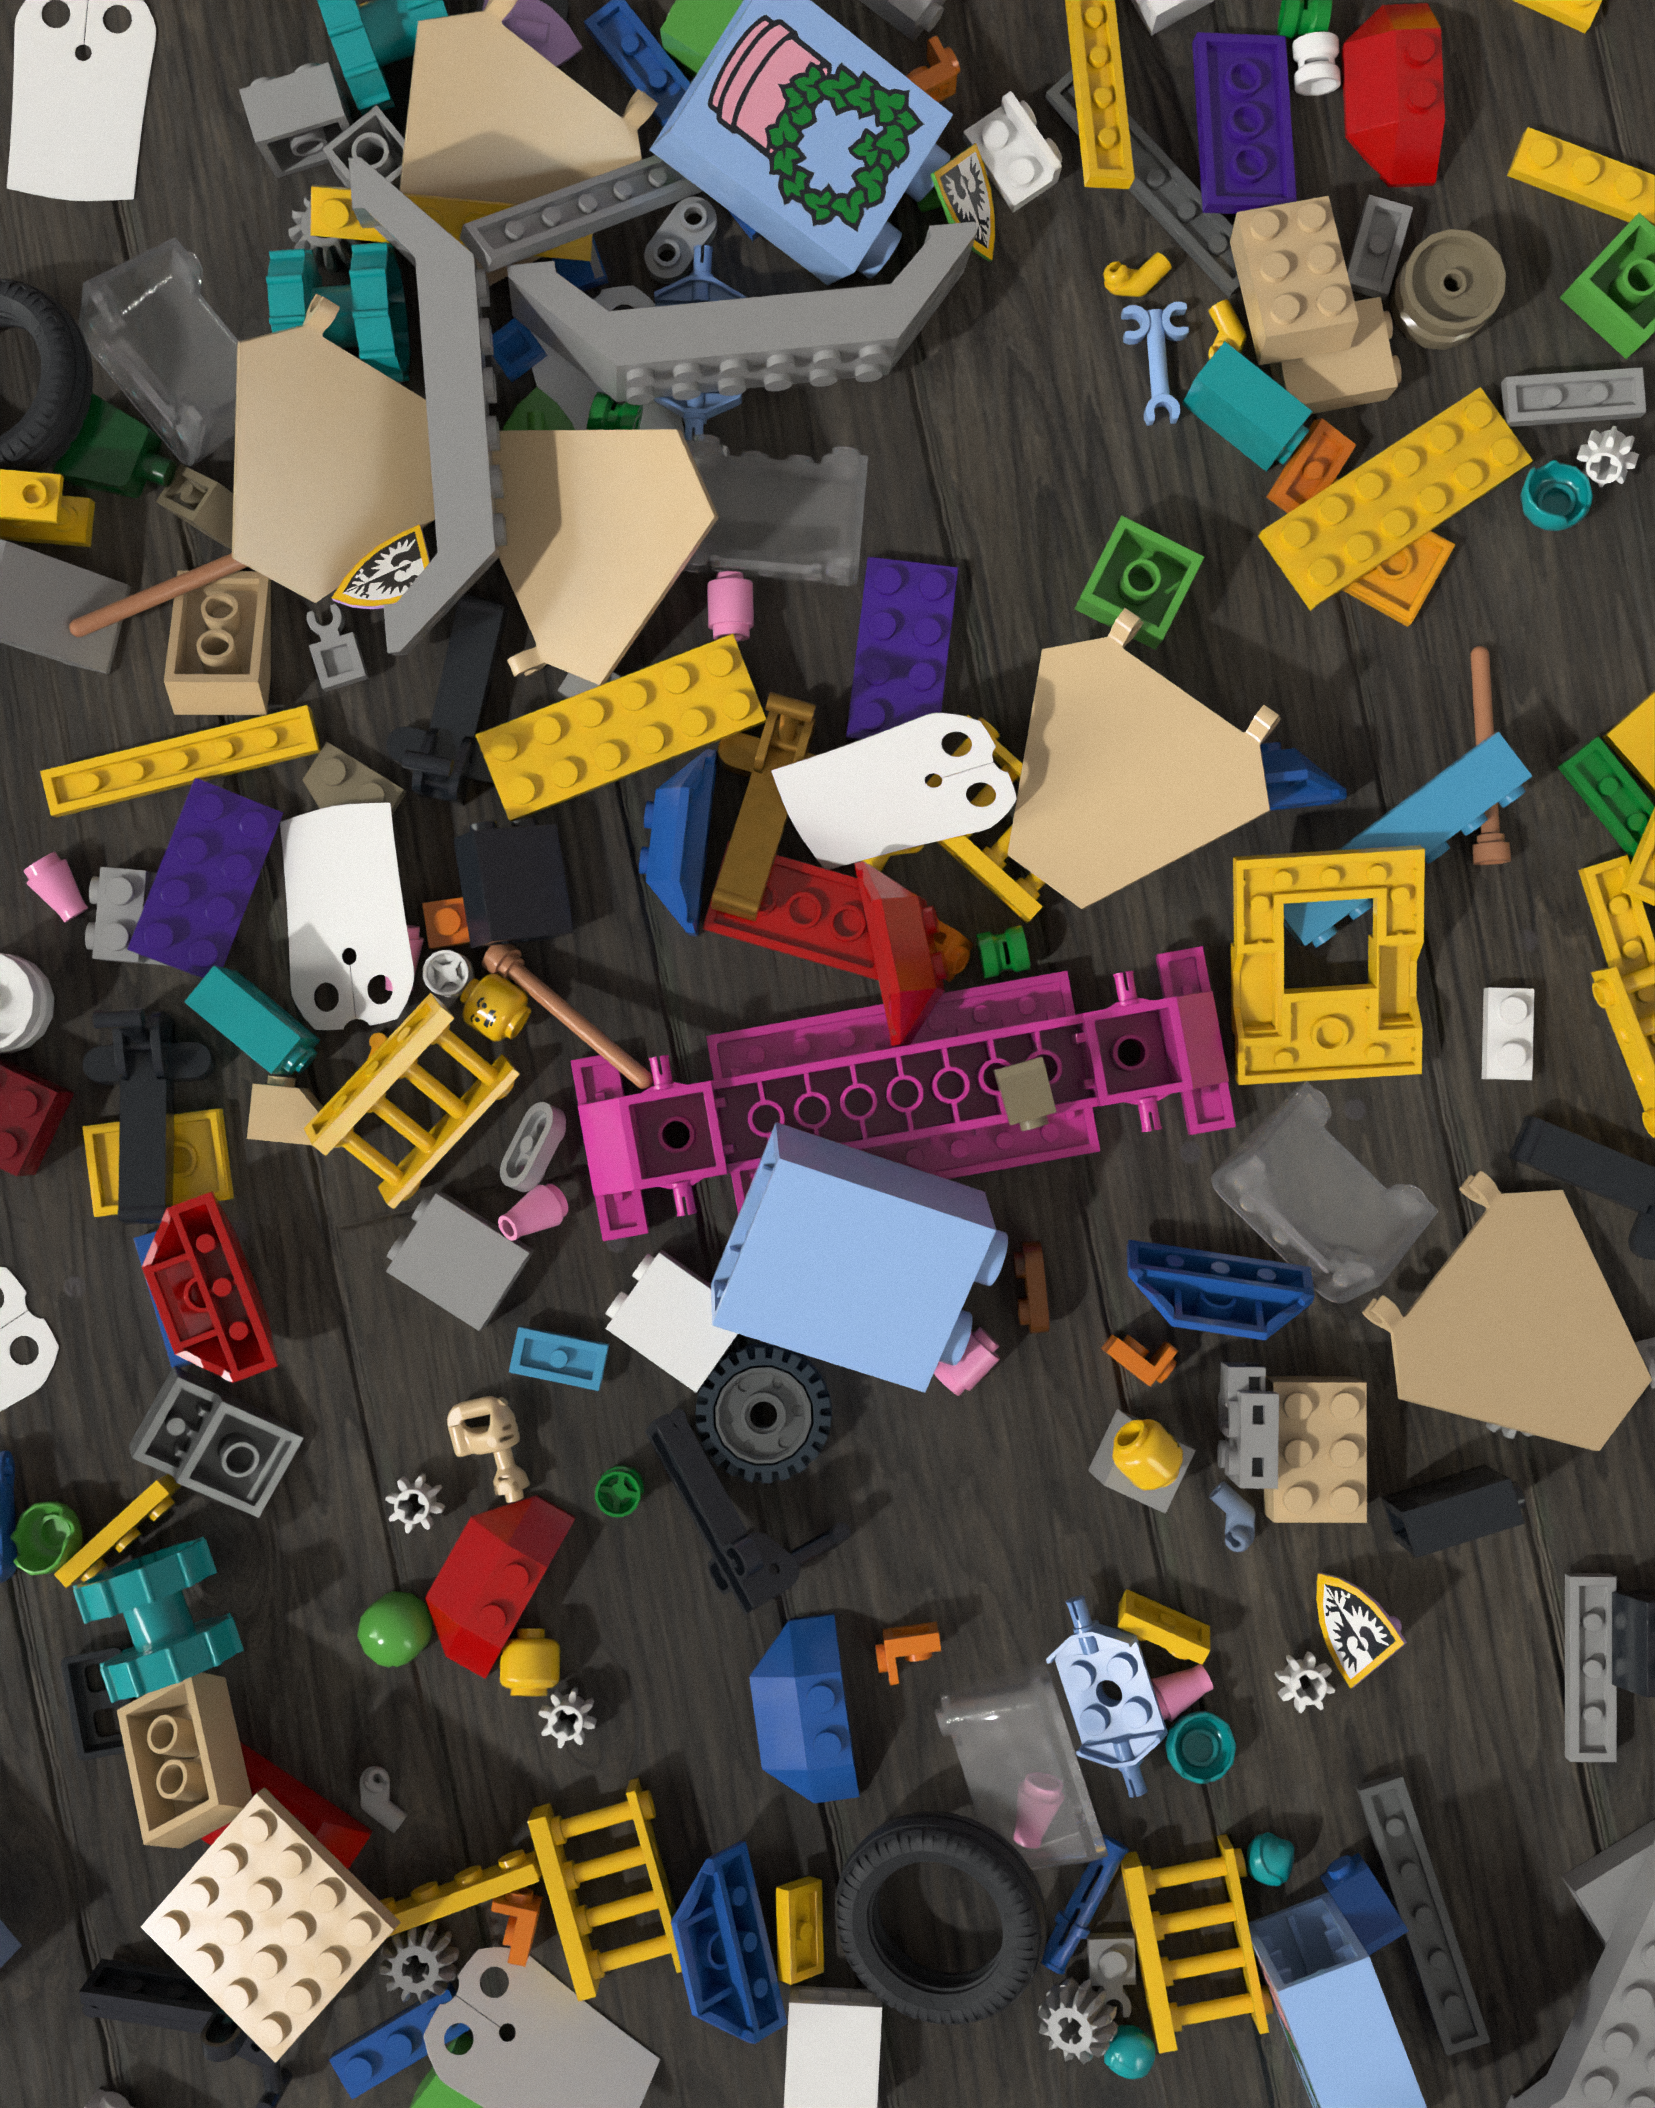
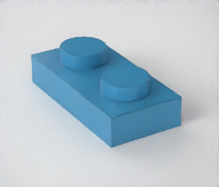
[509,1325,610,1391]

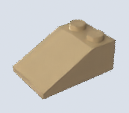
[164,571,271,715]

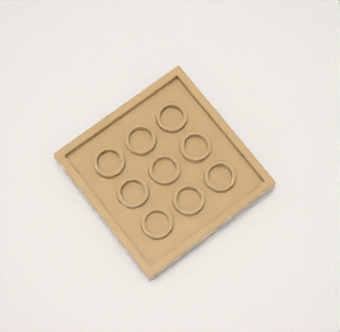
[141,1787,401,2063]

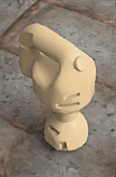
[447,1396,530,1503]

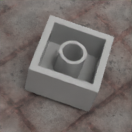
[239,62,354,178]

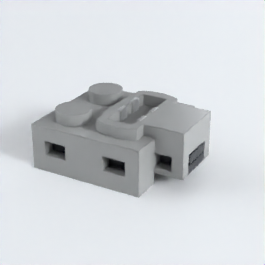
[1217,1362,1279,1489]

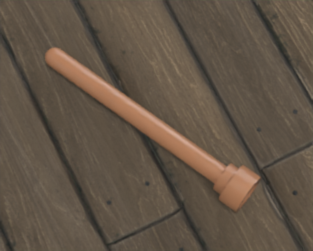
[69,553,248,637]
[1471,646,1511,865]
[482,944,653,1089]

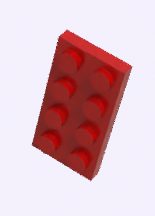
[702,841,878,981]

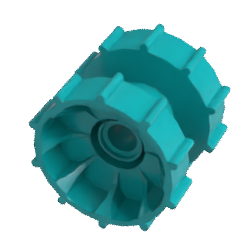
[317,0,448,116]
[266,242,411,382]
[73,1536,244,1703]

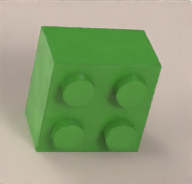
[1560,213,1655,359]
[1075,515,1204,650]

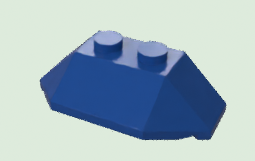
[1260,742,1347,811]
[639,749,718,936]
[1127,1240,1315,1340]
[749,1613,860,1803]
[671,1841,788,2044]

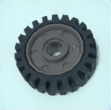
[696,1343,832,1483]

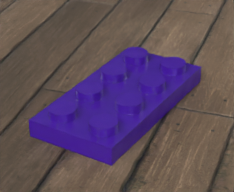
[1192,32,1297,214]
[846,557,958,741]
[127,778,283,978]

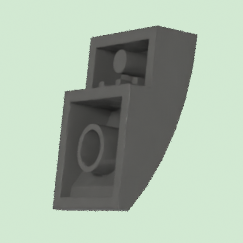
[129,1366,304,1518]

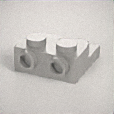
[85,867,168,966]

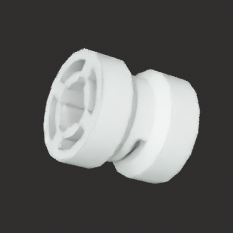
[1292,32,1341,96]
[423,950,475,998]

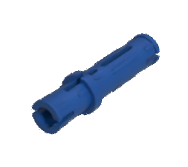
[1041,1834,1129,1975]

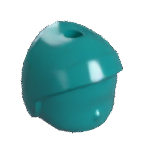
[1245,1832,1295,1886]
[1104,2025,1156,2079]

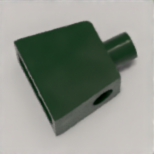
[53,393,176,498]

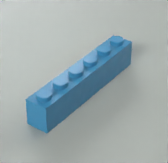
[1284,732,1532,948]

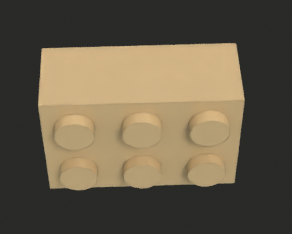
[1230,196,1359,365]
[1264,1376,1367,1523]
[117,1672,252,1849]

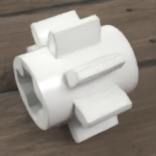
[1577,426,1639,487]
[385,1473,445,1533]
[1275,1651,1335,1713]
[538,1686,597,1748]

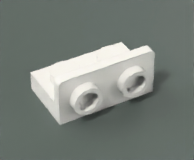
[962,91,1062,212]

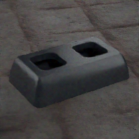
[60,1647,133,1761]

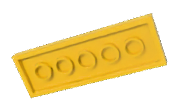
[1258,387,1533,611]
[476,634,766,822]

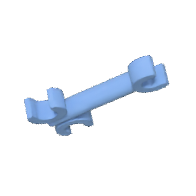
[1121,302,1189,426]

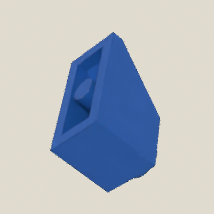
[1319,1853,1409,1955]

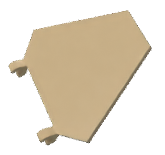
[399,0,658,286]
[232,294,435,603]
[492,429,719,685]
[1007,608,1281,909]
[1362,1171,1652,1451]

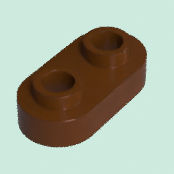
[1013,1240,1049,1334]

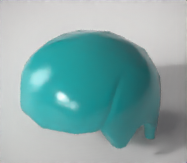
[1520,460,1593,531]
[1165,1711,1236,1784]

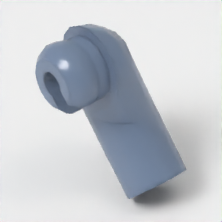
[1209,1481,1256,1552]

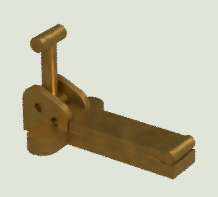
[711,692,817,921]

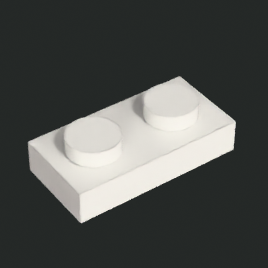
[1482,987,1534,1080]

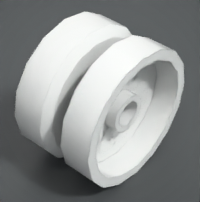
[0,953,54,1053]

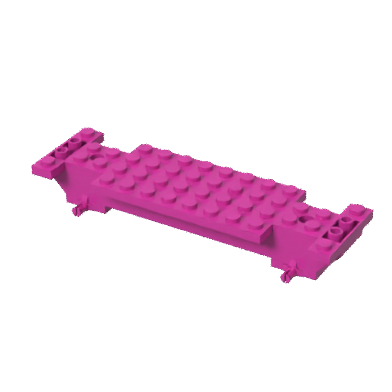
[571,946,1236,1241]

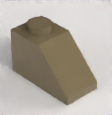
[156,464,233,550]
[993,1057,1056,1131]

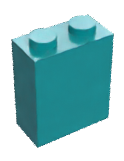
[1182,341,1313,472]
[184,966,320,1075]

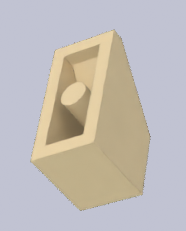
[247,1075,344,1148]

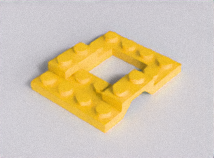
[1231,845,1425,1085]

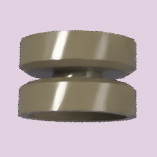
[1390,229,1506,350]

